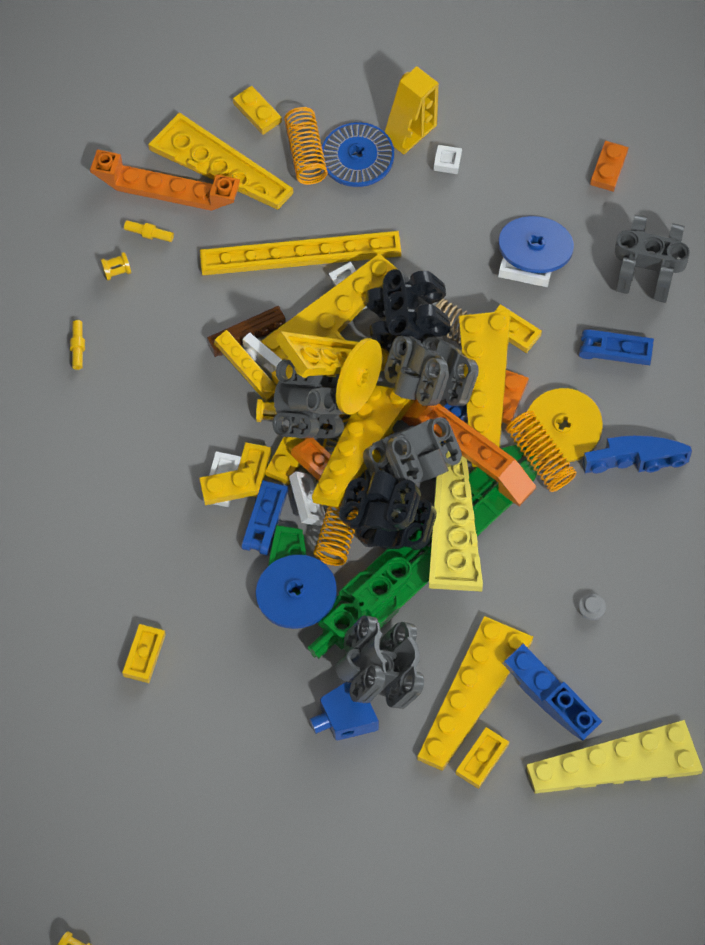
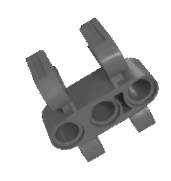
[615,215,690,303]
[384,336,479,406]
[272,360,345,439]
[363,417,462,484]
[335,615,424,709]

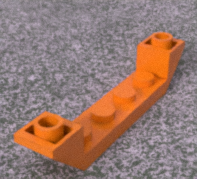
[90,149,240,211]
[401,400,536,507]

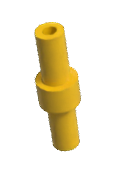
[124,220,174,242]
[70,320,85,370]

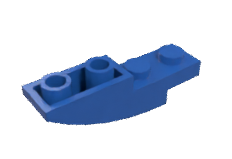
[583,436,692,474]
[502,643,603,741]

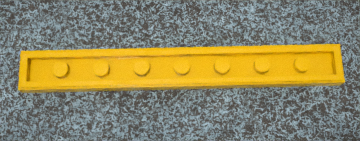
[200,231,401,276]

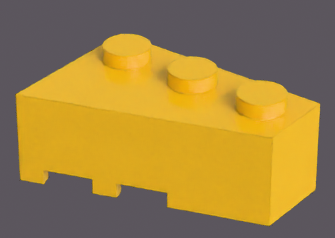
[385,66,439,155]

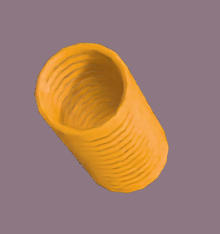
[284,107,328,185]
[506,411,577,492]
[313,488,364,566]

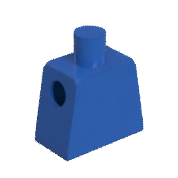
[309,682,379,740]

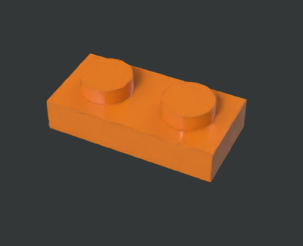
[590,140,629,192]
[502,370,529,424]
[291,438,331,481]

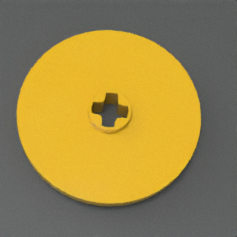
[336,338,382,415]
[525,388,603,463]

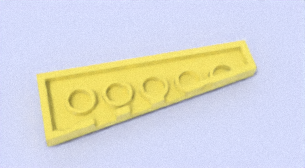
[429,444,483,592]
[526,720,703,794]

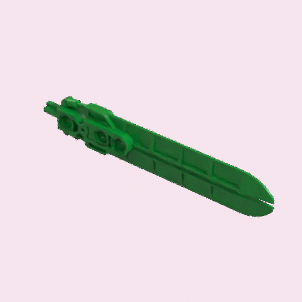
[307,445,539,659]

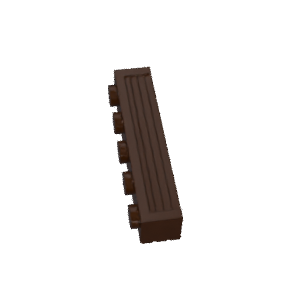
[207,305,286,357]

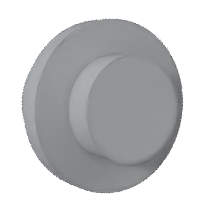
[579,594,606,620]

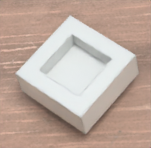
[434,145,462,174]

